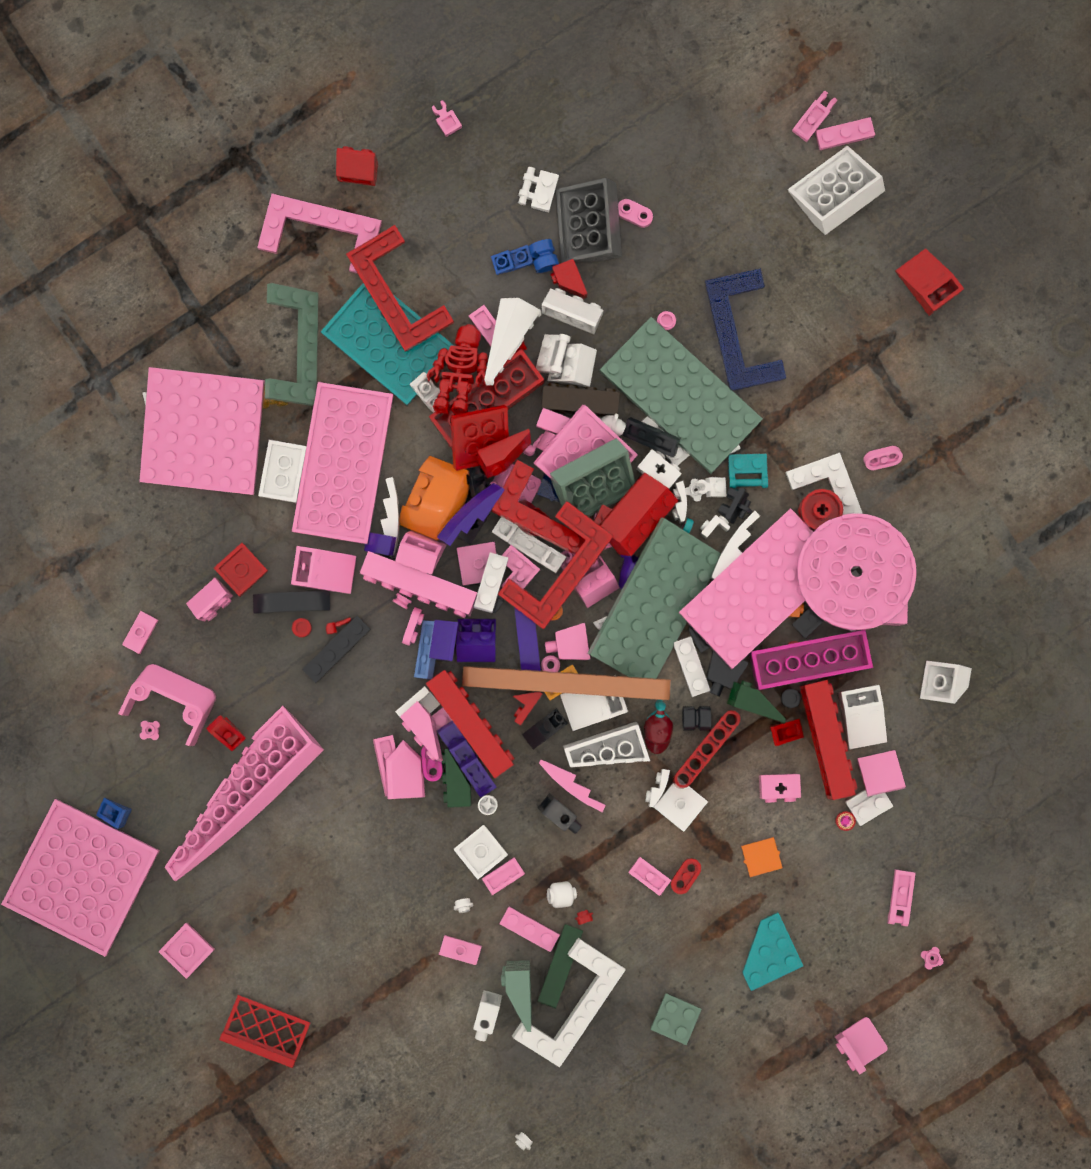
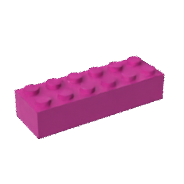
[749,630,873,690]

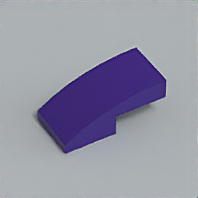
[364,532,397,556]

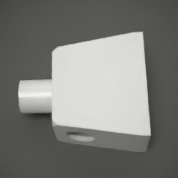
[473,990,502,1041]

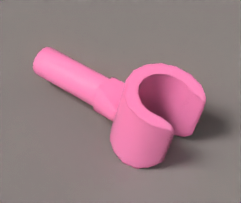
[523,434,543,456]

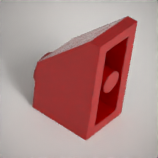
[550,259,587,299]

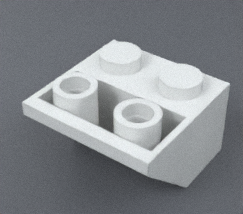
[547,344,597,387]

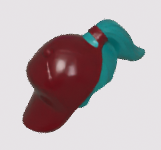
[644,700,673,754]

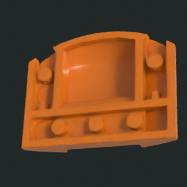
[399,456,469,541]

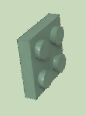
[650,992,702,1045]

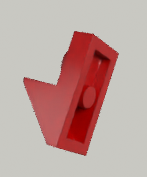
[513,692,542,726]
[206,715,246,751]
[770,719,804,746]

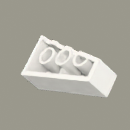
[563,722,650,767]

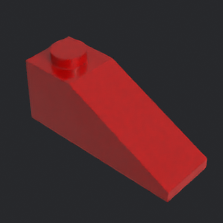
[476,429,531,478]

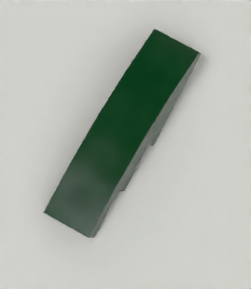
[537,924,583,1009]

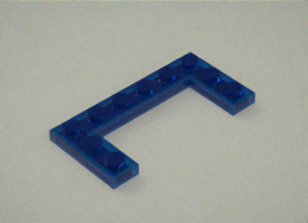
[705,268,786,391]

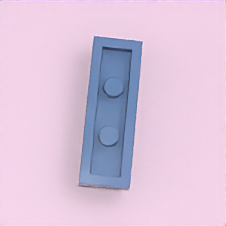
[414,620,436,680]

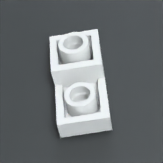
[409,372,449,413]
[672,481,687,524]
[645,769,670,807]

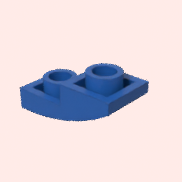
[491,245,534,275]

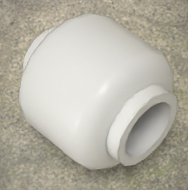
[547,881,577,908]

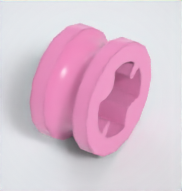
[393,593,412,610]

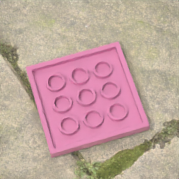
[534,405,638,480]

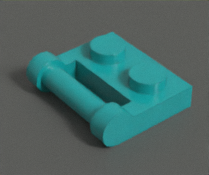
[728,454,768,489]

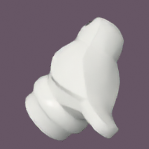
[600,414,626,436]

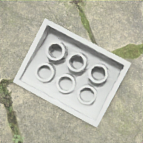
[788,146,885,235]

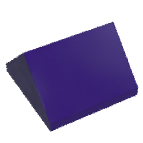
[429,620,458,662]

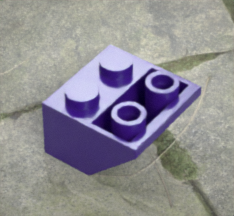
[456,619,496,662]

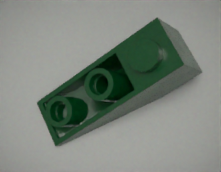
[442,749,472,807]

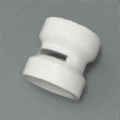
[478,795,498,815]

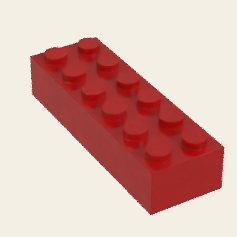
[429,349,544,449]
[426,670,515,778]
[799,680,857,800]

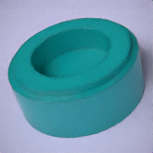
[681,517,694,533]

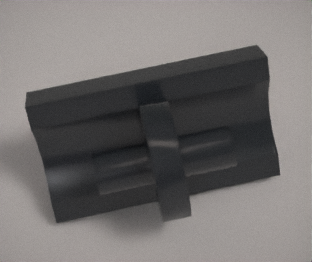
[466,466,491,498]
[718,487,753,525]

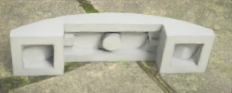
[492,517,566,573]

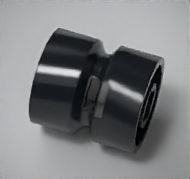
[682,706,711,731]

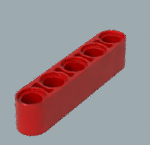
[673,710,740,789]

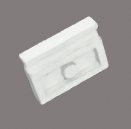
[845,790,893,826]

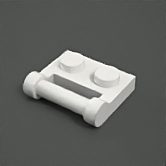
[536,334,571,374]

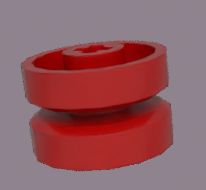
[797,489,843,532]

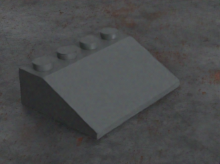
[556,178,622,263]

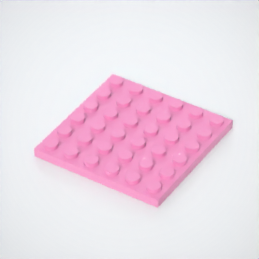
[140,367,265,495]
[1,799,160,956]

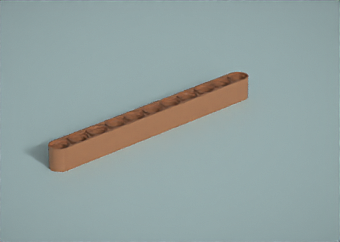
[462,666,671,700]

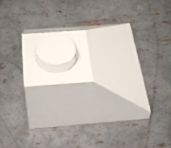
[920,661,972,704]

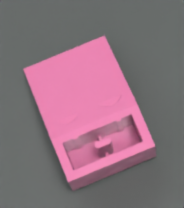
[395,530,447,575]
[291,546,356,594]
[561,550,620,608]

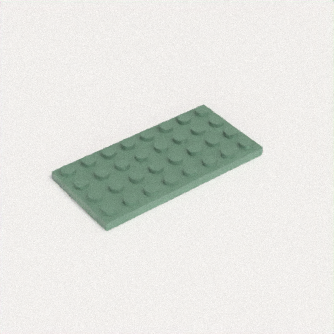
[599,317,763,474]
[587,518,721,679]

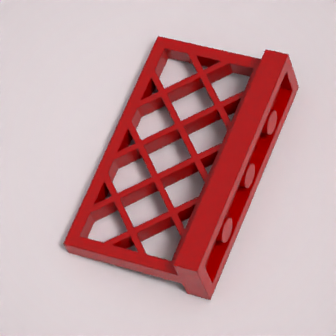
[219,995,311,1068]

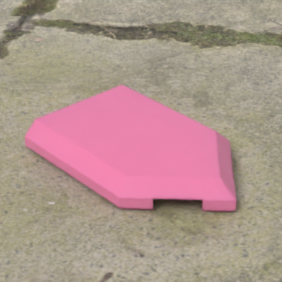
[385,740,425,799]

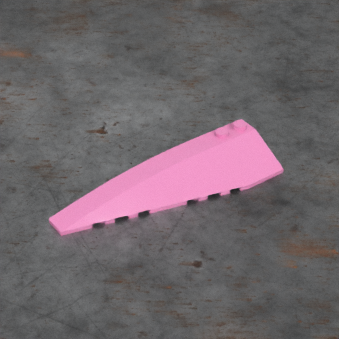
[165,706,324,881]

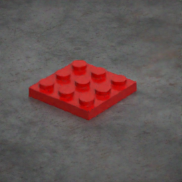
[451,405,509,471]

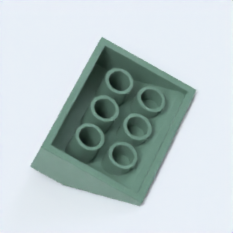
[550,438,635,517]
[501,960,532,1032]

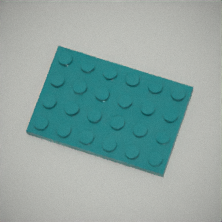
[321,283,454,406]

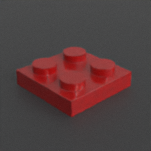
[214,543,268,597]

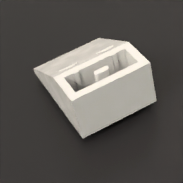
[560,675,628,731]
[838,685,887,749]

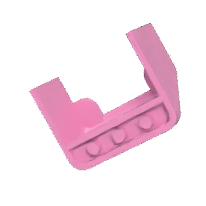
[118,664,216,746]

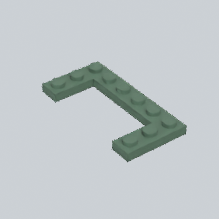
[265,283,318,406]

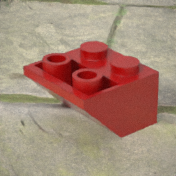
[336,146,378,186]

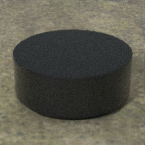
[781,689,801,708]

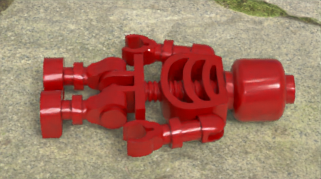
[427,324,488,415]

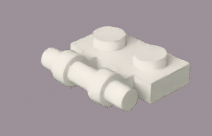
[518,167,559,213]

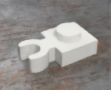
[694,477,727,498]

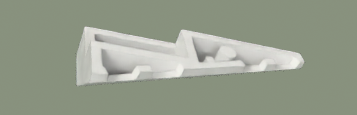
[485,298,541,385]

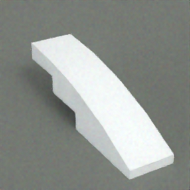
[381,477,400,558]
[711,511,760,581]

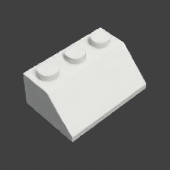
[542,288,603,335]

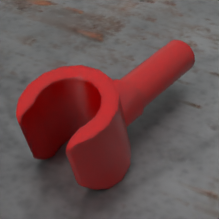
[326,617,351,634]

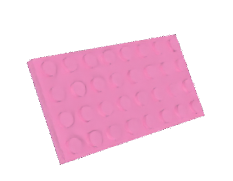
[292,382,394,544]
[679,508,813,669]

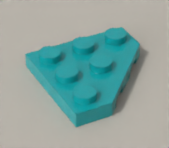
[742,912,803,991]

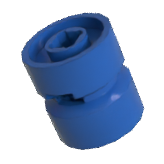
[528,239,559,273]

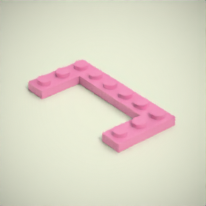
[257,194,382,273]

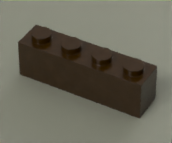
[542,383,620,417]

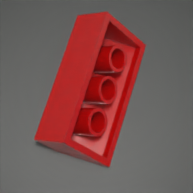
[599,473,679,556]

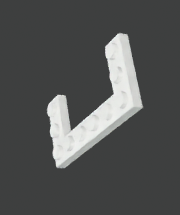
[786,453,863,570]
[512,938,626,1067]

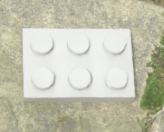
[258,440,307,503]

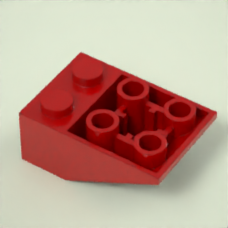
[895,249,964,316]

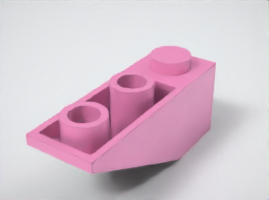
[400,701,443,762]

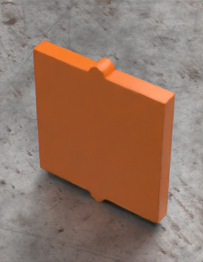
[741,837,782,877]

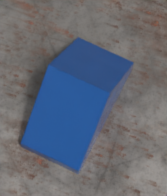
[96,798,132,829]

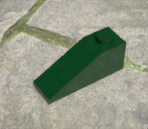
[727,680,786,723]

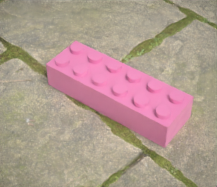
[360,551,478,618]

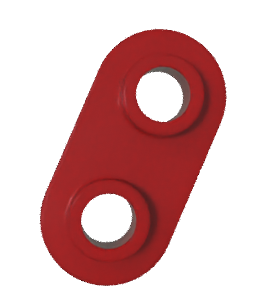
[670,858,701,894]

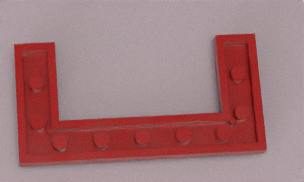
[346,225,454,352]
[491,460,612,565]
[498,501,614,629]

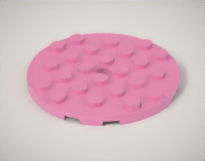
[798,514,916,630]

